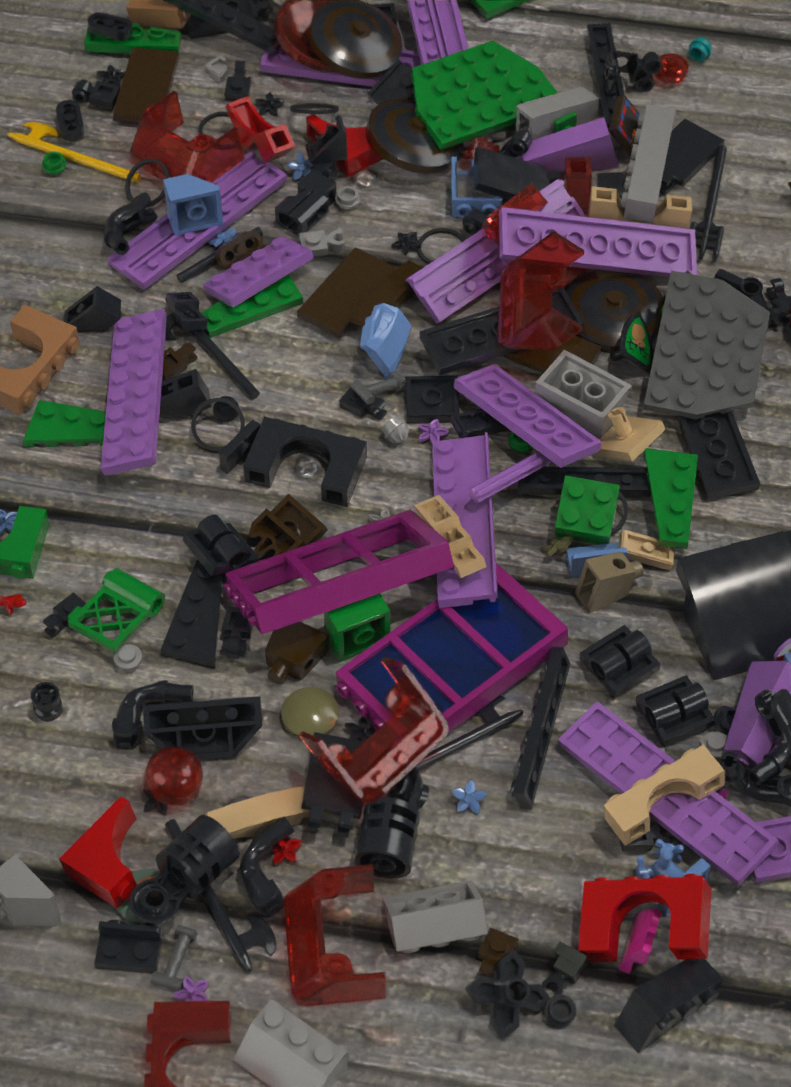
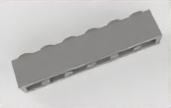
[620,104,676,223]

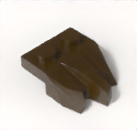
[249,494,328,559]

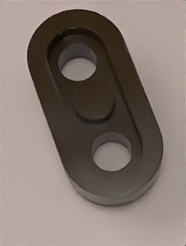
[216,231,263,269]

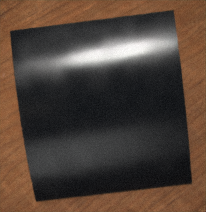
[676,531,791,681]

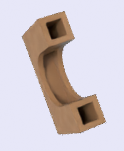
[126,0,191,29]
[0,304,80,415]

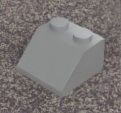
[0,855,61,926]

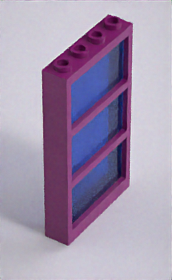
[336,563,568,761]

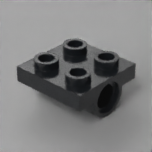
[182,514,259,576]
[579,625,661,698]
[635,675,715,747]

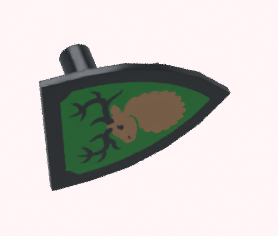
[610,311,653,374]

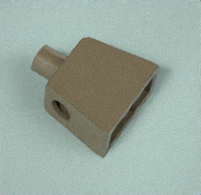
[575,552,643,613]

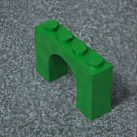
[0,506,49,579]

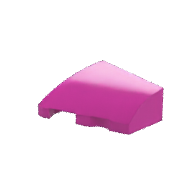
[618,909,662,974]

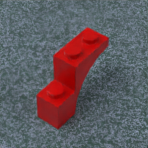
[225,96,295,163]

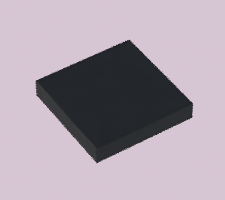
[405,375,460,423]

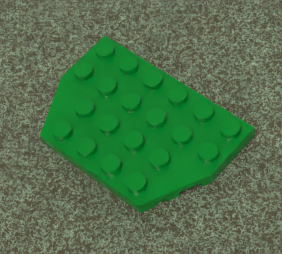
[411,40,558,150]

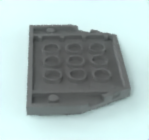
[643,270,770,420]

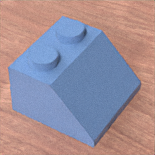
[163,174,223,236]

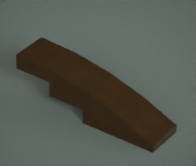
[349,260,423,328]

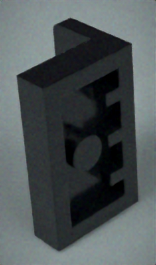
[95,919,163,974]

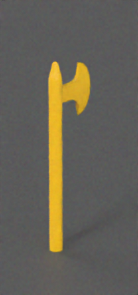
[8,122,141,183]

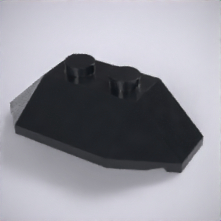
[142,696,262,761]

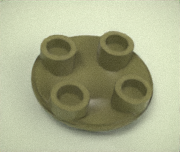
[281,687,339,738]

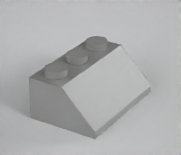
[535,350,632,438]
[383,880,488,953]
[233,999,348,1087]

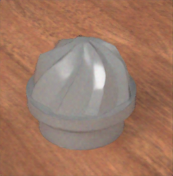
[381,416,409,444]

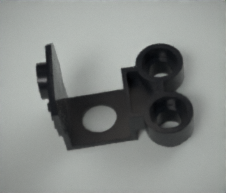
[603,50,662,94]

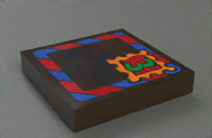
[609,94,642,160]

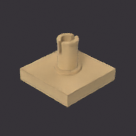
[594,407,666,462]

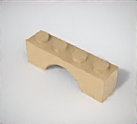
[587,186,692,229]
[604,744,725,846]

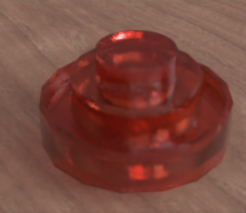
[654,53,689,84]
[463,137,500,160]

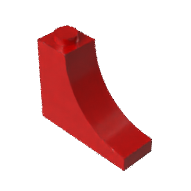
[306,114,384,177]
[59,796,137,909]

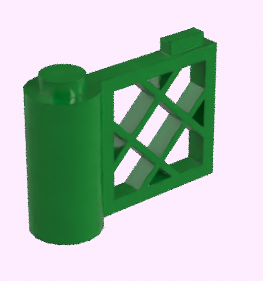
[67,568,165,653]

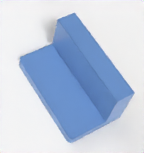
[566,542,628,578]

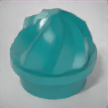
[688,37,712,62]

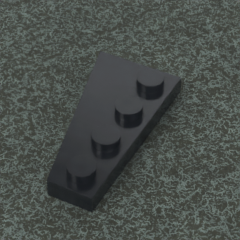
[160,560,224,669]

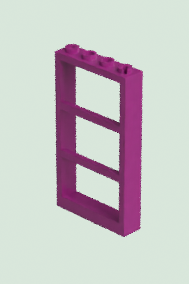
[224,509,454,634]

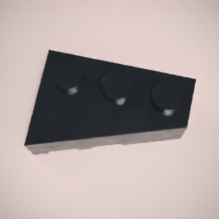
[614,959,724,1054]

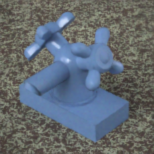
[635,839,711,917]

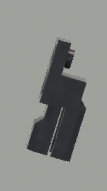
[275,161,337,236]

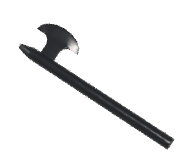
[165,298,260,399]
[367,695,523,794]
[165,819,276,972]

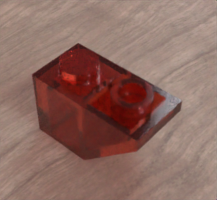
[564,157,592,214]

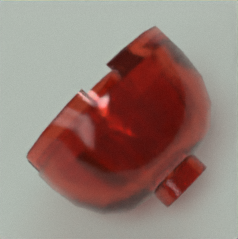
[142,746,203,805]

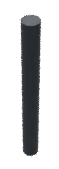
[176,227,263,283]

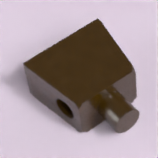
[265,621,329,684]

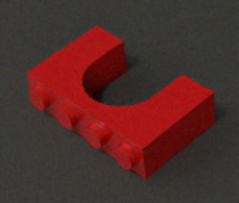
[578,874,712,962]

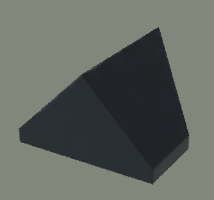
[305,115,347,165]

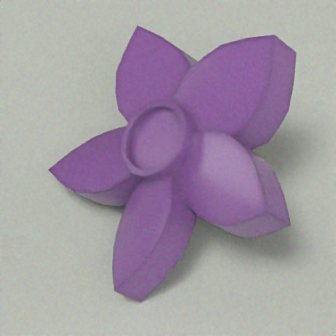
[419,419,449,443]
[173,976,210,1013]

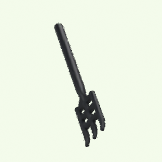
[690,145,727,262]

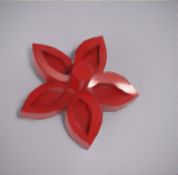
[0,594,27,614]
[270,836,302,866]

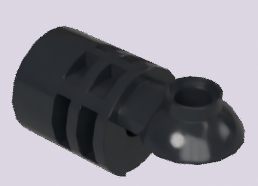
[355,766,429,879]
[129,815,240,924]

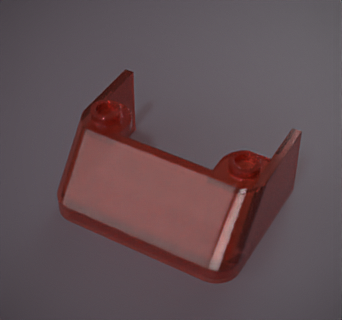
[130,91,245,183]
[498,231,585,351]
[299,657,449,803]
[283,864,386,1006]

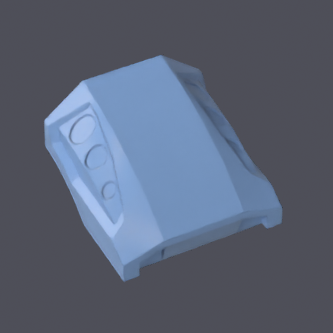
[360,303,412,380]

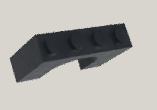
[243,416,367,507]

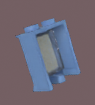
[451,157,502,218]

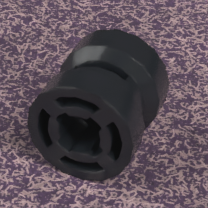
[30,682,63,722]

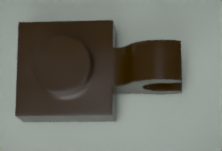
[162,342,198,381]
[478,927,519,978]

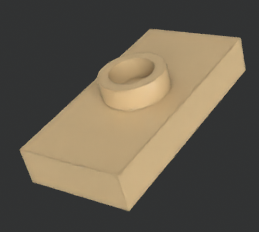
[618,529,674,571]

